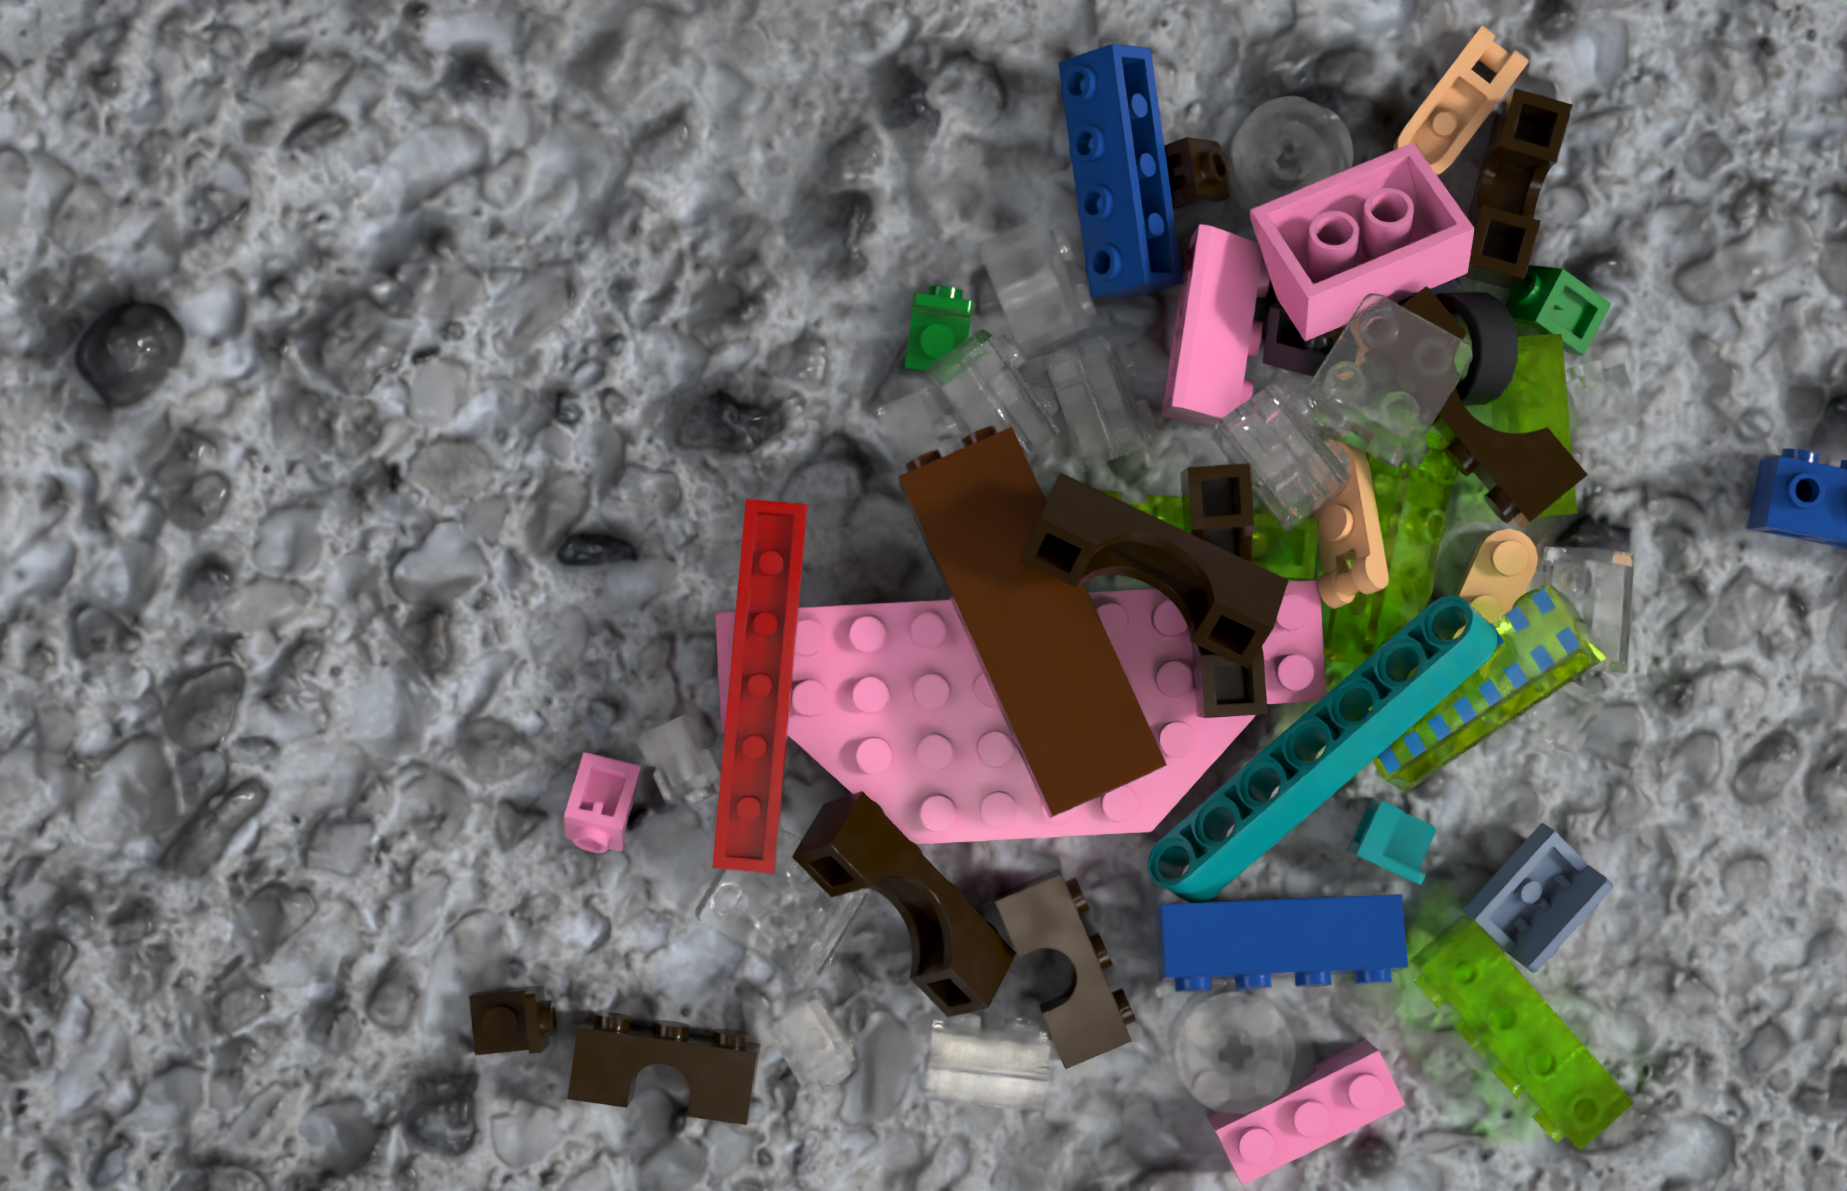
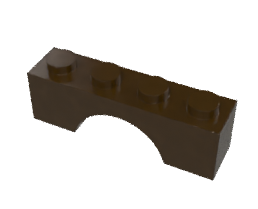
[1364,286,1588,528]
[1180,463,1268,718]
[1019,472,1289,669]
[792,791,1016,1017]

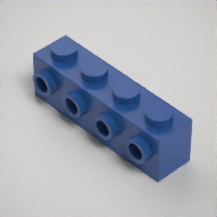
[1058,44,1183,298]
[1747,448,1847,549]
[1155,894,1408,992]

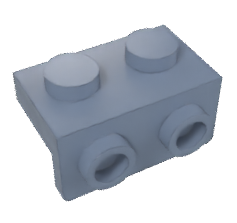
[1462,823,1613,973]

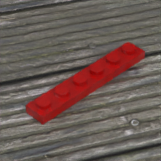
[712,499,808,873]

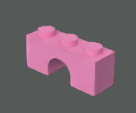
[1208,1040,1405,1186]

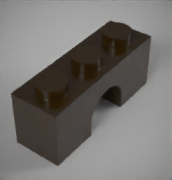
[1462,88,1573,289]
[993,869,1136,1069]
[567,1012,761,1125]

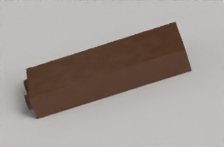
[899,426,1167,819]

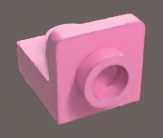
[564,752,641,853]

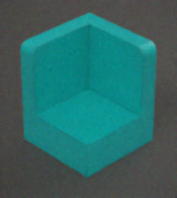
[1346,797,1436,885]

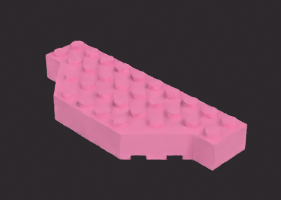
[715,580,1326,844]

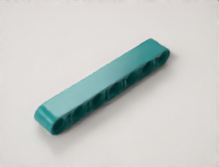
[1147,595,1497,903]

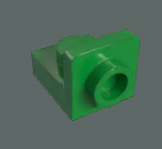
[1505,265,1611,356]
[904,285,973,378]

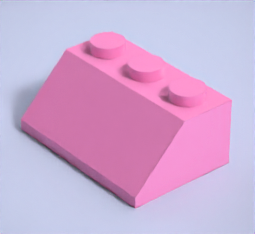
[1250,142,1474,342]
[1161,224,1270,428]

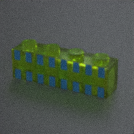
[1361,584,1607,792]

